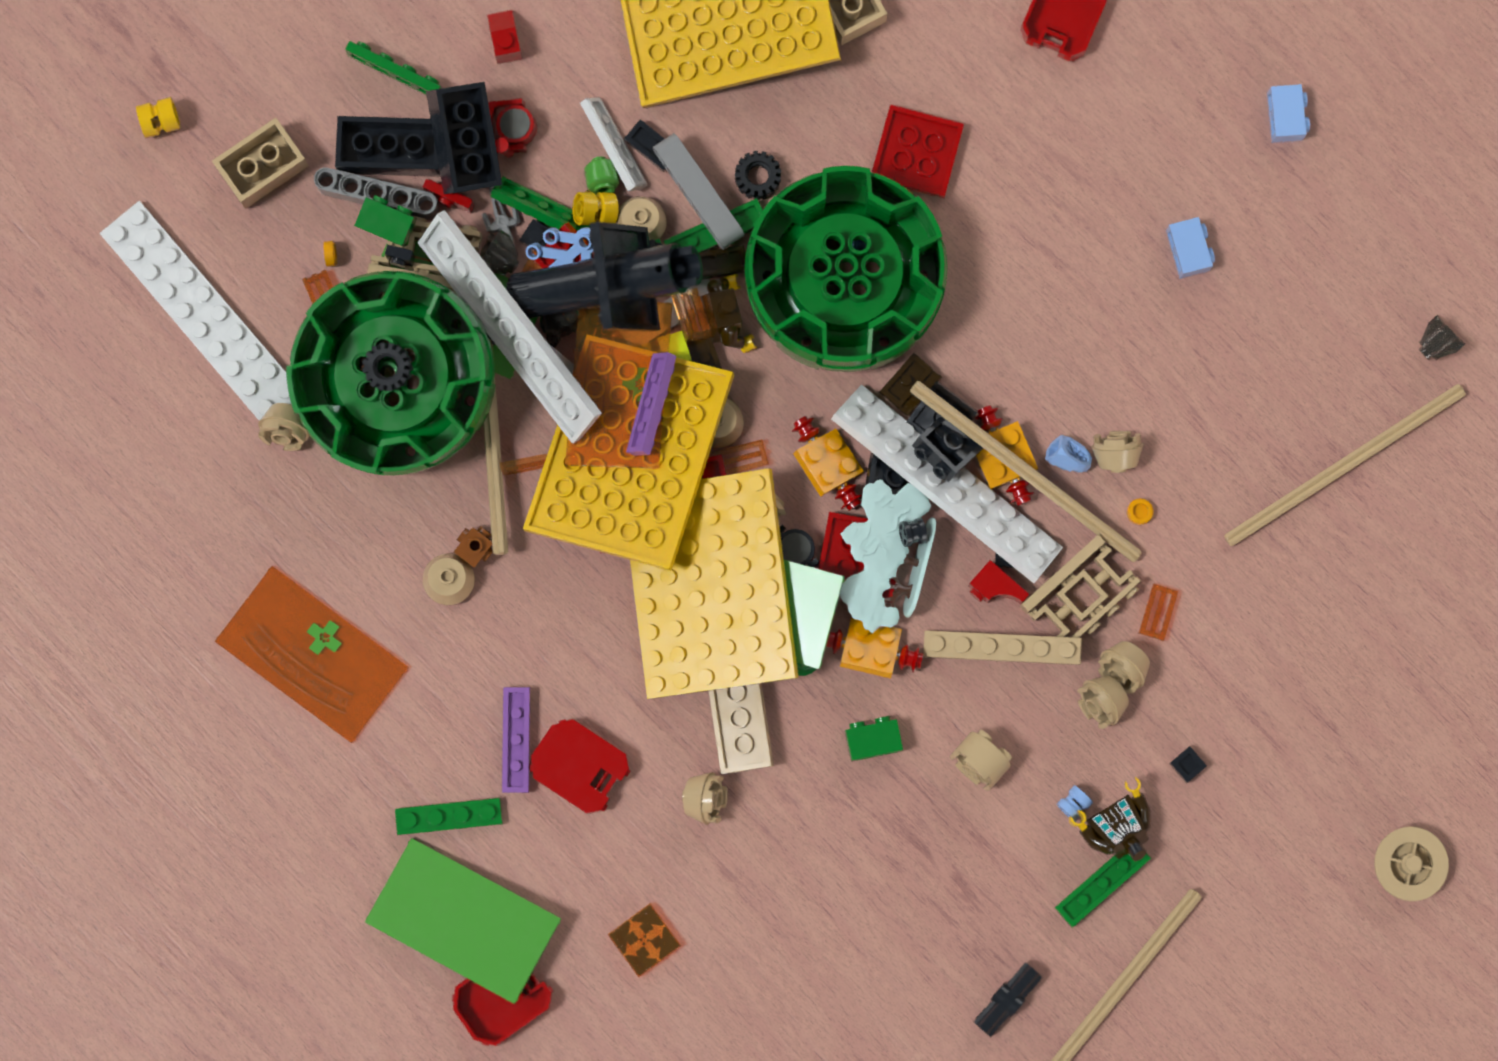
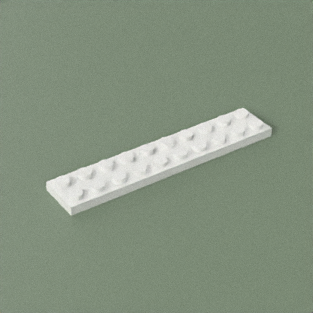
[100,201,291,421]
[418,210,602,444]
[831,384,1063,583]

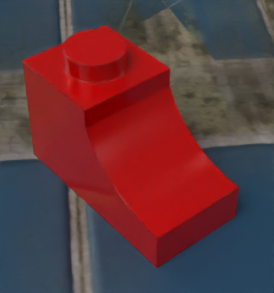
[968,560,1029,605]

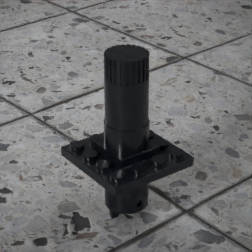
[506,222,703,332]

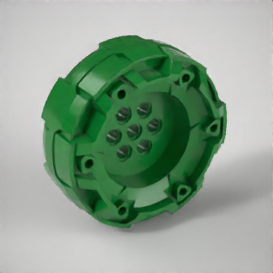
[744,166,948,372]
[286,271,496,476]

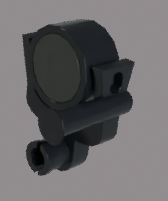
[779,524,819,568]

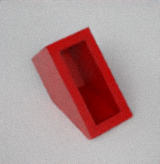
[487,10,522,64]

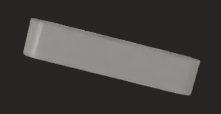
[652,133,745,250]
[314,168,439,220]

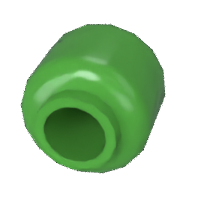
[584,156,620,195]

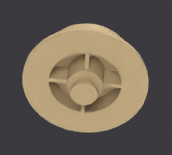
[1374,827,1449,901]

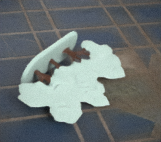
[840,479,936,633]

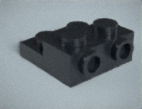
[912,416,984,482]

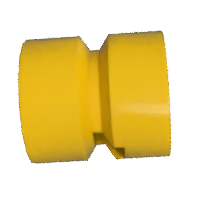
[136,97,181,138]
[572,192,619,226]

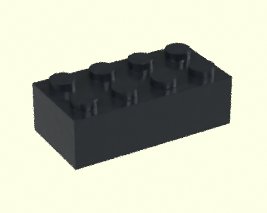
[426,82,502,194]
[335,116,441,177]

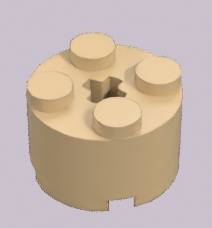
[950,730,1012,791]

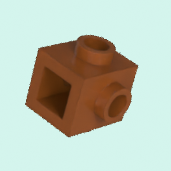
[454,526,493,568]

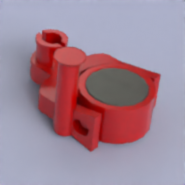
[488,98,537,158]

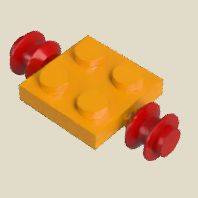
[974,405,1038,506]
[792,416,864,511]
[826,617,923,679]

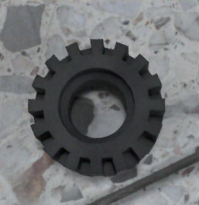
[735,151,781,200]
[362,343,413,391]

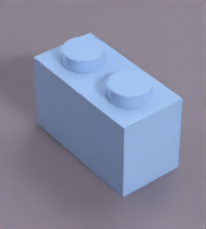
[1267,84,1310,143]
[1166,217,1215,279]

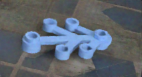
[526,227,593,267]

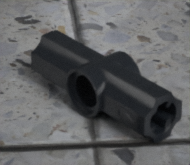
[973,962,1043,1037]

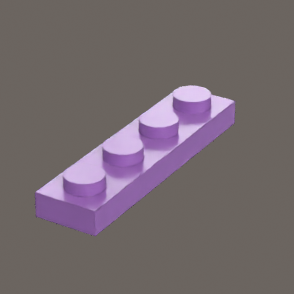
[626,352,676,456]
[502,687,530,793]

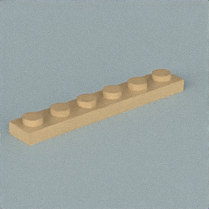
[923,631,1082,665]

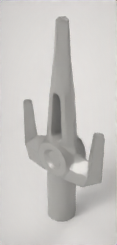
[482,186,521,250]

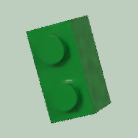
[354,195,417,247]
[845,716,903,762]

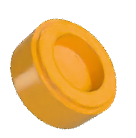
[323,241,337,267]
[1127,498,1153,525]

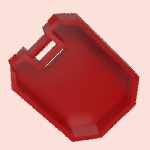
[1020,0,1107,62]
[530,719,631,814]
[452,972,554,1046]

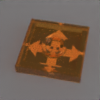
[608,903,681,977]

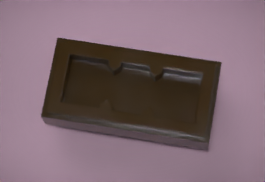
[699,245,746,280]

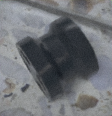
[899,518,927,547]

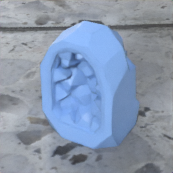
[1045,435,1092,473]

